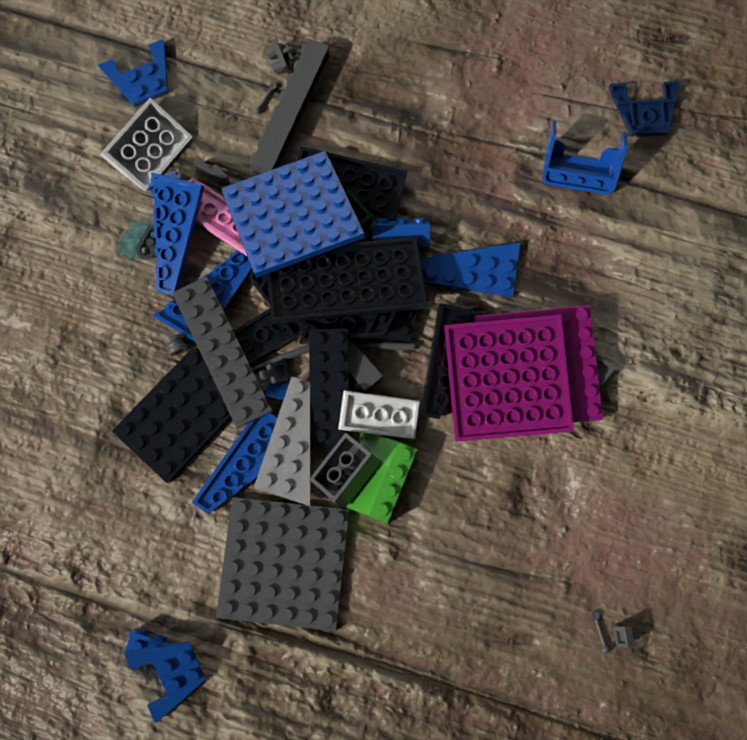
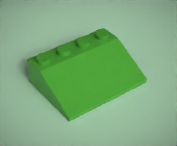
[333,433,417,524]

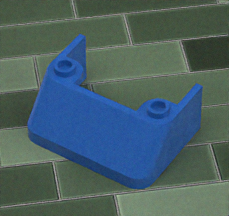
[542,121,628,195]

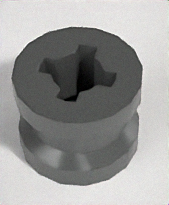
[165,334,188,356]

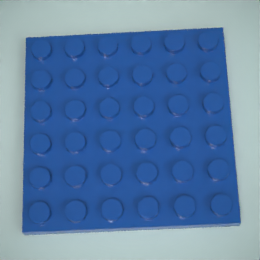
[221,151,365,278]

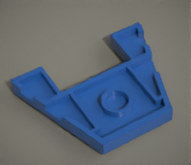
[98,39,168,107]
[124,641,206,723]

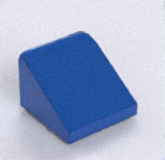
[266,381,289,401]

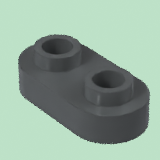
[135,225,156,260]

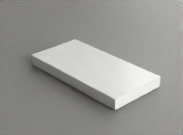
[338,390,420,439]

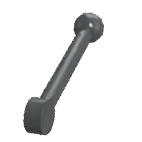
[254,82,277,114]
[591,612,610,654]

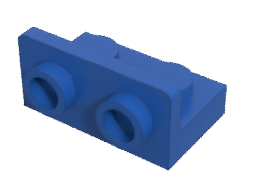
[125,628,172,664]

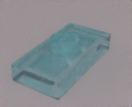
[115,219,148,261]

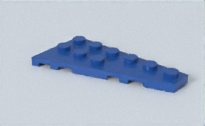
[420,243,520,298]
[153,250,252,343]
[192,413,277,514]

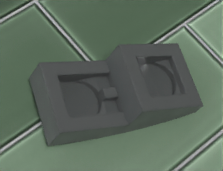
[193,156,230,186]

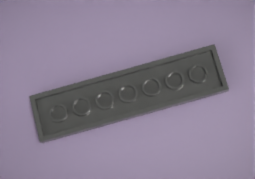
[172,276,273,429]

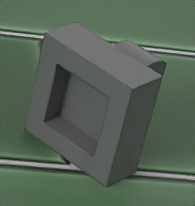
[613,625,640,648]

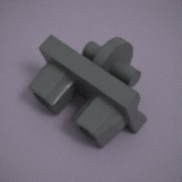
[266,38,297,75]

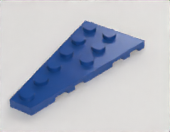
[151,172,205,295]

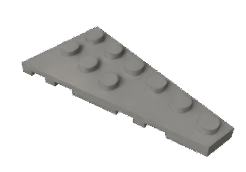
[254,377,311,506]

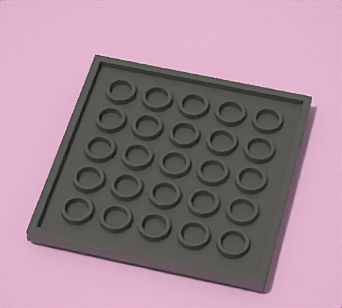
[216,497,349,631]

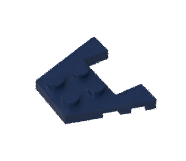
[608,81,680,137]

